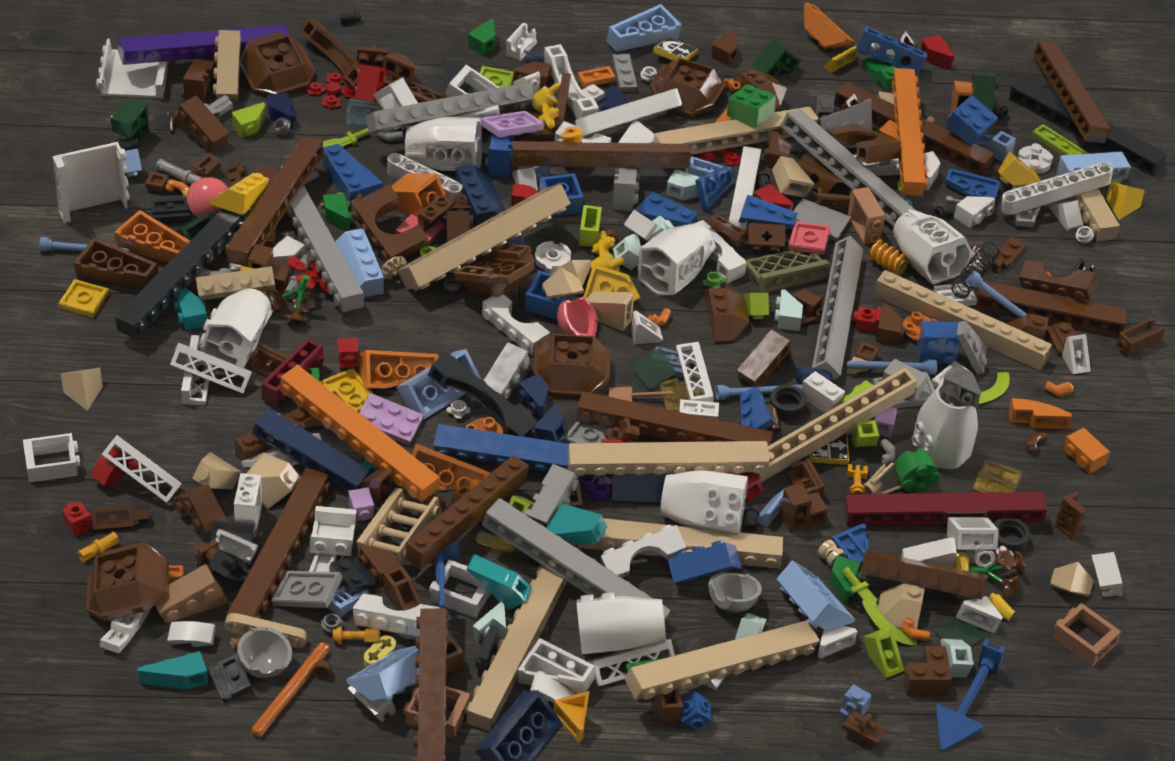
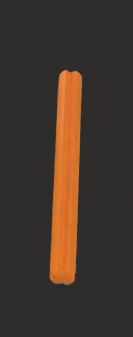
[252,642,329,737]

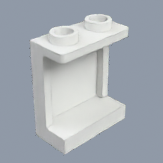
[310,506,356,556]

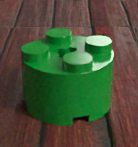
[893,448,940,494]

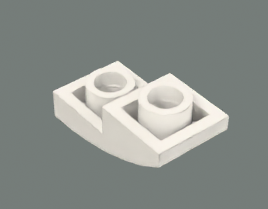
[167,621,216,647]
[531,673,574,703]

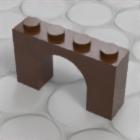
[825,124,901,164]
[351,184,428,262]

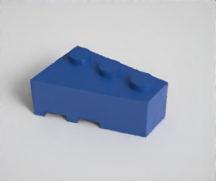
[485,133,515,178]
[668,540,742,584]

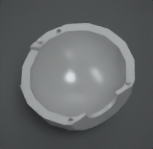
[708,571,762,613]
[237,626,292,678]

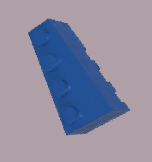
[322,144,383,203]

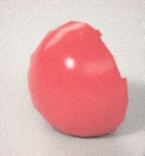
[187,177,228,217]
[557,297,599,336]

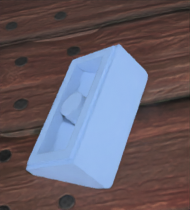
[757,489,784,527]

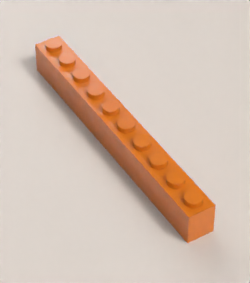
[892,68,928,196]
[280,365,439,502]

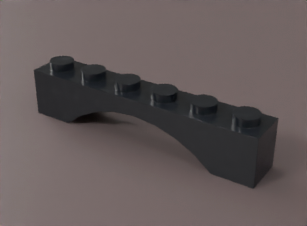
[428,352,536,437]

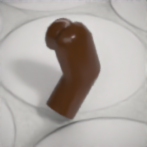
[1025,432,1047,452]

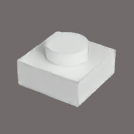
[582,84,605,102]

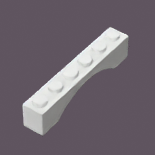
[544,44,599,119]

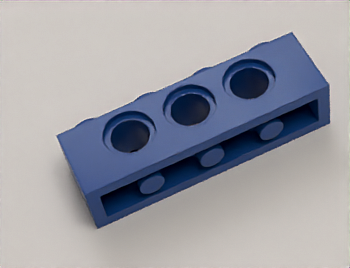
[856,26,927,76]

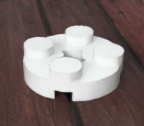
[1018,143,1053,174]
[534,241,571,274]

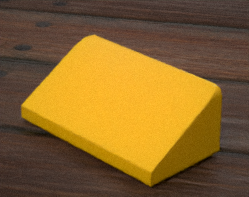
[824,46,857,73]

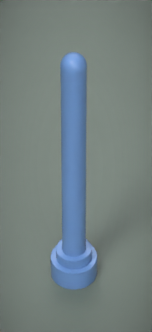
[39,237,130,252]
[966,270,1028,318]
[847,359,937,375]
[715,384,802,401]

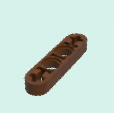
[554,72,571,132]

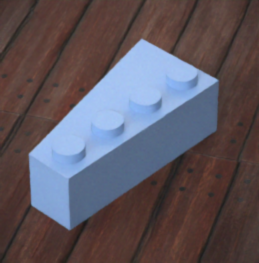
[606,4,682,52]
[1056,152,1130,182]

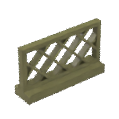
[745,250,829,293]

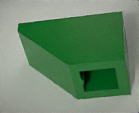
[468,19,495,56]
[323,193,353,231]
[829,555,862,604]

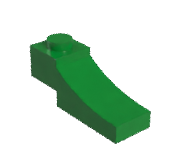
[862,57,896,90]

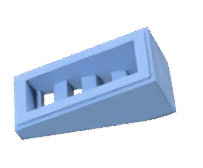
[686,157,723,177]
[328,587,369,618]

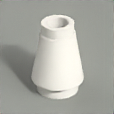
[974,549,995,567]

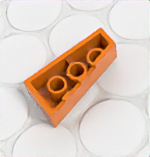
[114,210,190,263]

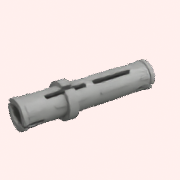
[156,159,202,185]
[283,255,312,299]

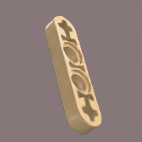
[225,613,307,648]

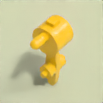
[532,83,560,129]
[591,230,624,272]

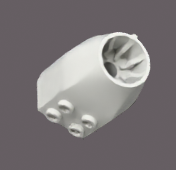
[405,117,483,171]
[893,209,972,284]
[638,223,716,295]
[199,288,273,368]
[912,382,978,469]
[660,470,748,534]
[577,593,666,654]

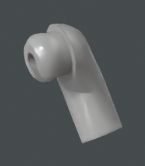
[377,130,403,142]
[880,439,896,465]

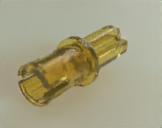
[475,531,516,555]

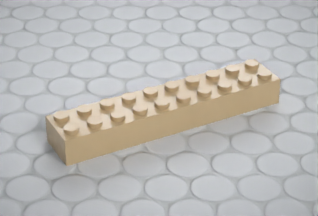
[397,184,571,291]

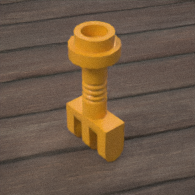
[847,464,868,495]
[333,627,380,644]

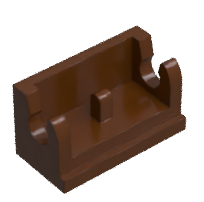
[816,187,852,212]
[249,343,288,378]
[787,458,825,499]

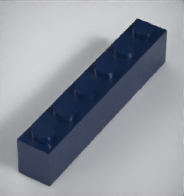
[251,407,369,494]

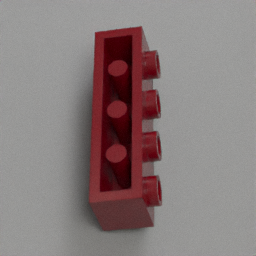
[261,338,324,408]

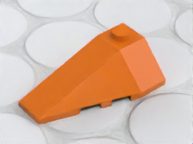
[358,350,438,389]
[412,444,490,490]

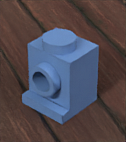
[839,684,871,718]

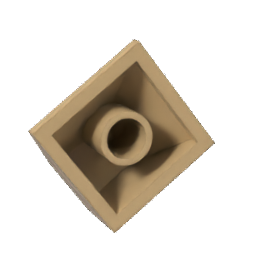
[246,453,301,509]
[875,583,925,631]

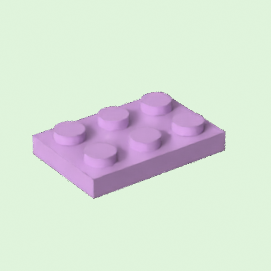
[481,111,544,138]
[359,393,424,446]

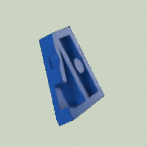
[831,523,870,566]

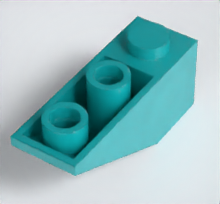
[173,287,207,331]
[466,555,532,610]
[137,651,208,689]

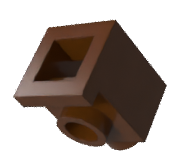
[793,289,823,318]

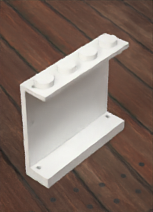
[96,39,169,99]
[53,142,130,223]

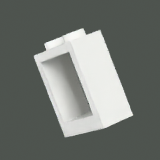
[444,65,500,97]
[373,78,418,130]
[23,433,81,482]
[234,473,262,538]
[947,517,998,549]
[429,560,491,618]

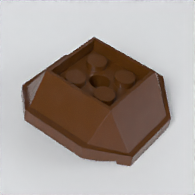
[240,31,316,98]
[650,57,726,119]
[454,243,535,297]
[533,334,611,399]
[86,542,169,621]

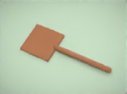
[609,387,674,402]

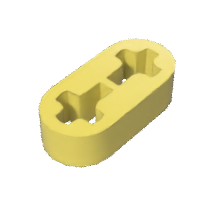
[364,636,396,667]

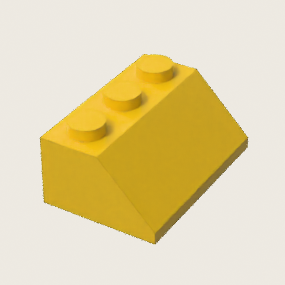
[209,173,269,215]

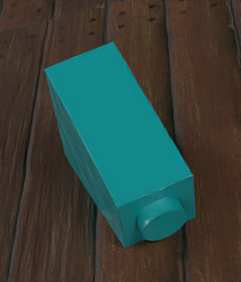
[546,504,607,545]

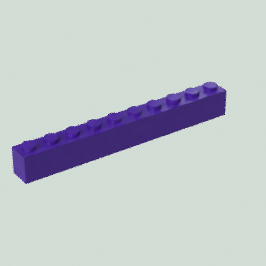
[118,25,290,65]

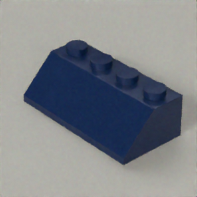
[455,164,505,227]
[611,473,675,505]
[474,690,562,761]

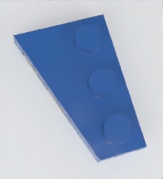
[695,166,734,211]
[945,168,1001,199]
[635,192,698,226]
[738,195,798,229]
[740,386,776,430]

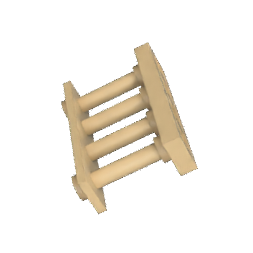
[357,488,441,566]

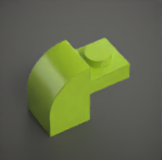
[851,419,879,448]

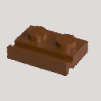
[1045,321,1077,356]

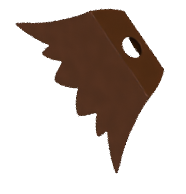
[798,150,844,193]

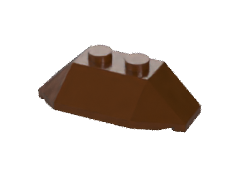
[735,70,787,109]
[704,288,749,344]

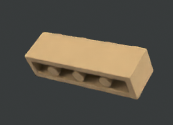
[213,30,241,101]
[1070,188,1120,242]
[196,266,276,300]

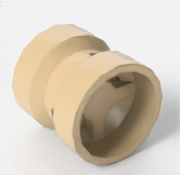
[818,540,846,568]

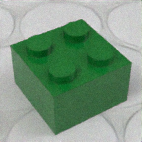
[727,84,776,127]

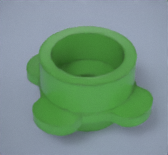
[703,272,724,289]

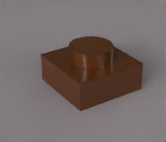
[145,172,169,192]
[855,342,879,361]

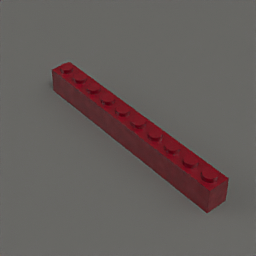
[844,491,1047,526]

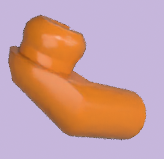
[723,79,740,93]
[165,180,189,193]
[647,308,672,326]
[1044,381,1074,397]
[901,618,930,641]

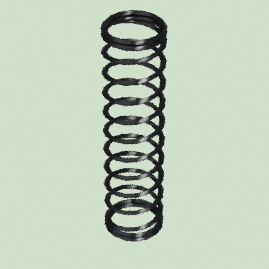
[951,241,1000,298]

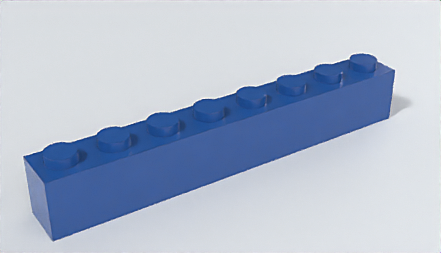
[433,424,590,478]

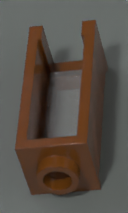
[1116,317,1165,357]

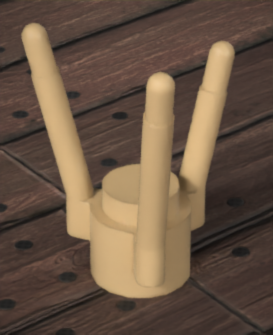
[863,463,902,494]

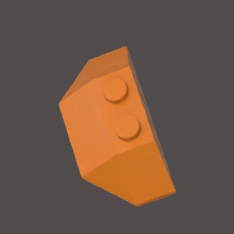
[804,3,855,49]

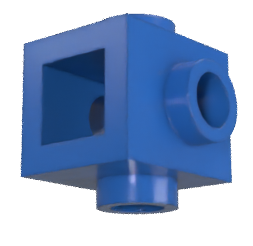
[680,691,712,730]

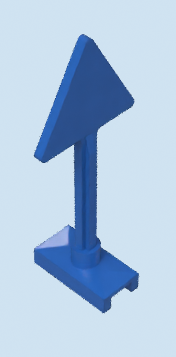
[433,538,459,608]
[936,639,1005,752]

